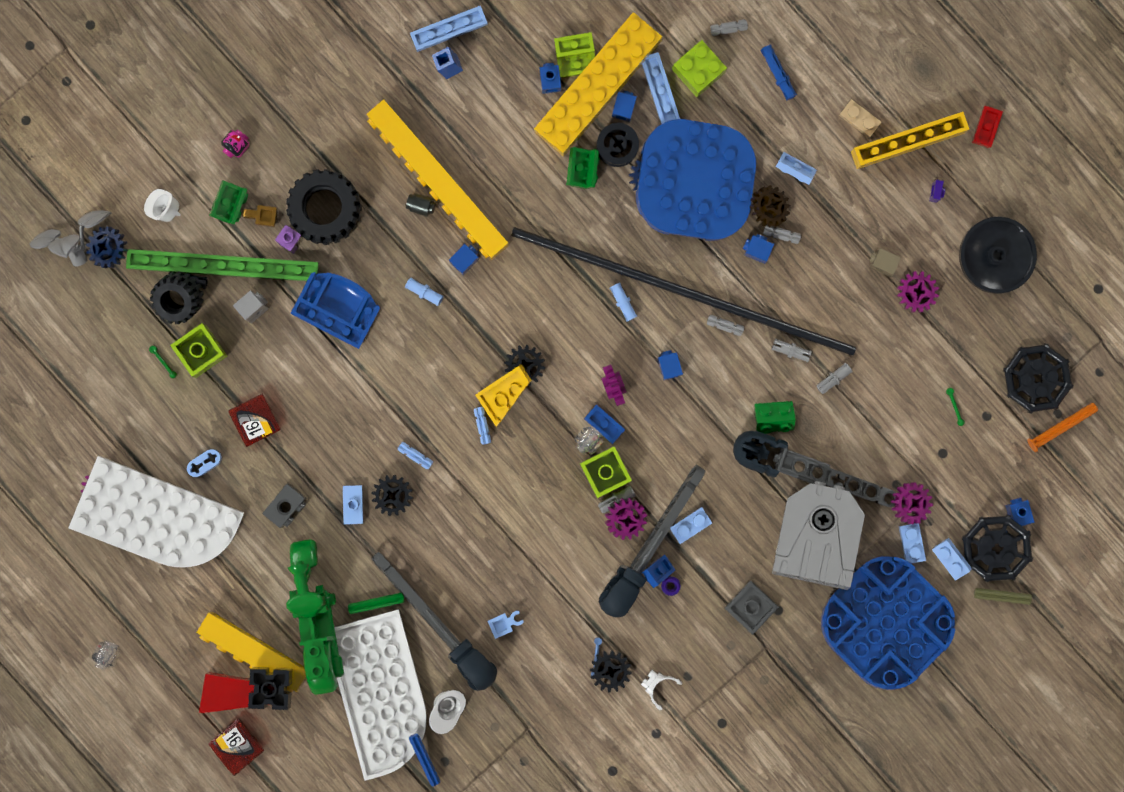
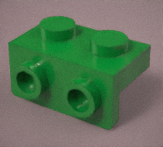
[566,147,600,189]
[209,180,248,225]
[754,401,796,434]

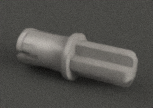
[817,363,853,394]
[598,486,636,513]

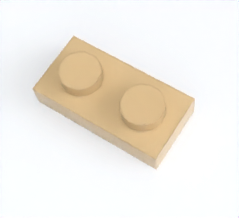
[839,99,881,138]

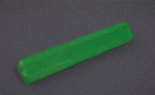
[348,593,405,614]

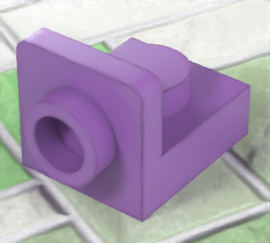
[275,225,301,254]

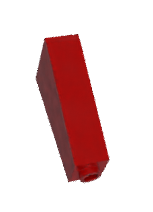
[199,672,275,713]

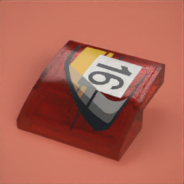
[228,393,281,447]
[209,719,264,776]

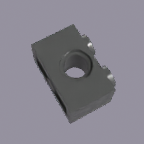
[262,484,307,528]

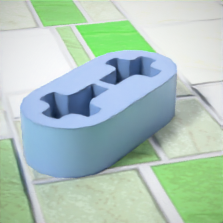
[187,449,222,477]

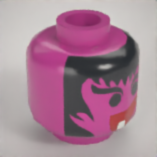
[221,129,250,158]

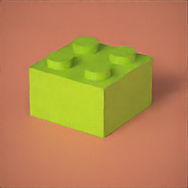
[672,40,727,97]
[170,323,228,378]
[580,446,632,498]

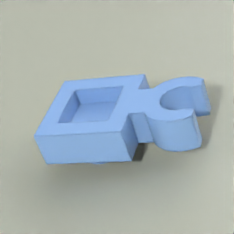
[487,610,524,639]

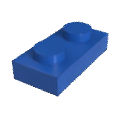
[584,404,625,444]
[642,554,675,588]

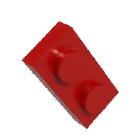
[972,106,1003,148]

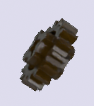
[750,185,791,228]

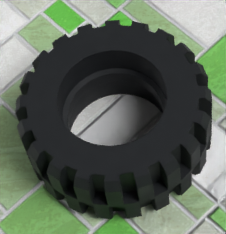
[286,169,362,245]

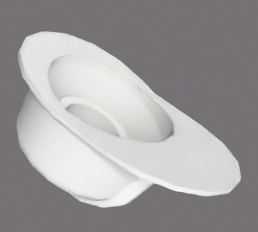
[144,189,181,222]
[429,690,466,734]

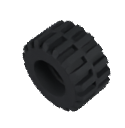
[150,271,204,325]

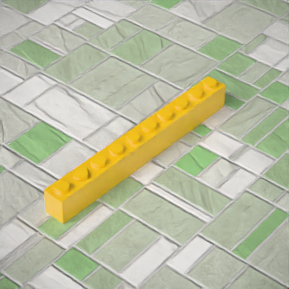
[366,99,509,260]

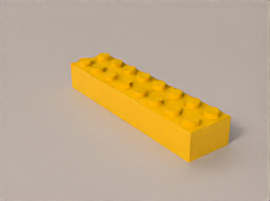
[534,12,662,157]

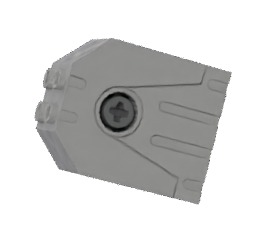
[772,481,865,590]

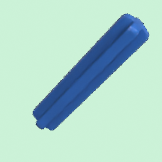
[409,733,440,787]

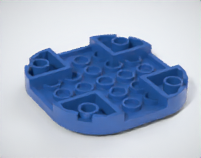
[636,119,756,241]
[821,556,955,690]

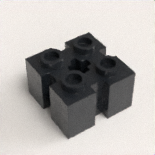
[248,667,293,710]

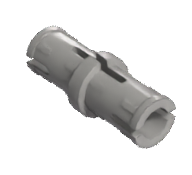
[771,338,812,363]

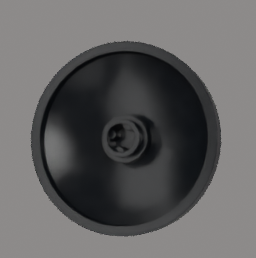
[959,217,1037,294]

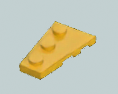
[475,365,532,427]

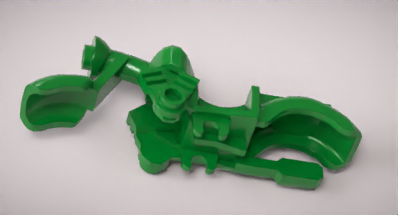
[286,539,344,695]

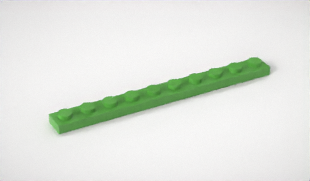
[126,249,319,281]

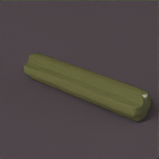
[974,588,1032,605]

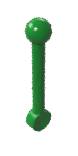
[149,346,177,379]
[946,388,965,426]

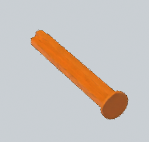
[1027,403,1098,452]

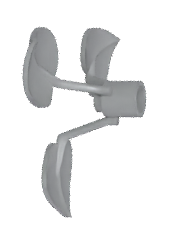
[29,210,112,267]

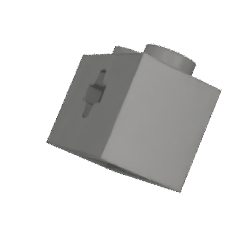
[233,290,269,324]

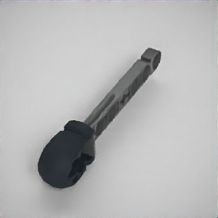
[733,430,896,507]
[598,465,705,617]
[371,552,497,691]

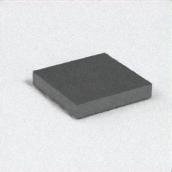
[724,580,779,635]

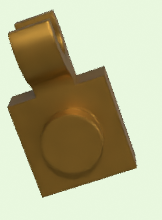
[243,205,277,227]

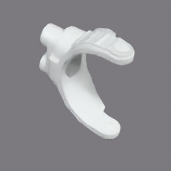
[641,670,682,710]

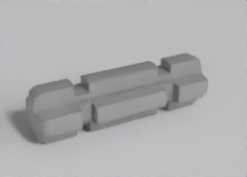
[710,19,748,36]
[763,225,801,244]
[707,315,744,336]

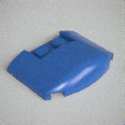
[290,272,380,349]

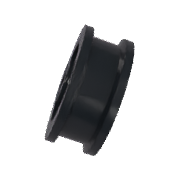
[596,123,639,167]

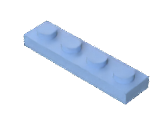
[410,5,488,52]
[642,52,680,124]

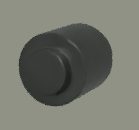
[406,193,435,217]

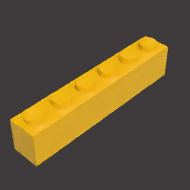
[851,112,969,169]
[196,611,306,692]

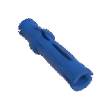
[760,44,797,101]

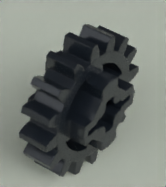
[504,345,545,386]
[371,475,413,516]
[590,650,632,693]

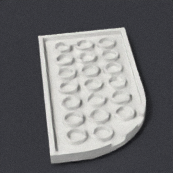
[69,456,244,567]
[334,609,427,781]

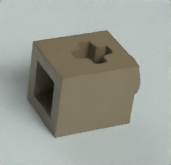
[869,248,901,277]

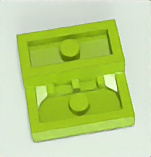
[554,32,595,78]

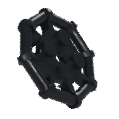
[1003,343,1074,414]
[962,514,1034,582]

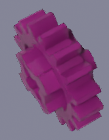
[896,271,939,313]
[601,364,627,406]
[891,482,933,524]
[605,498,647,540]

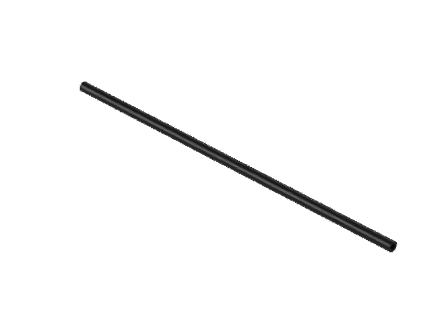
[511,227,856,356]

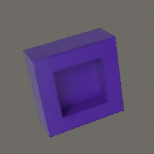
[929,180,945,203]

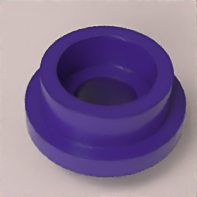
[661,576,681,596]

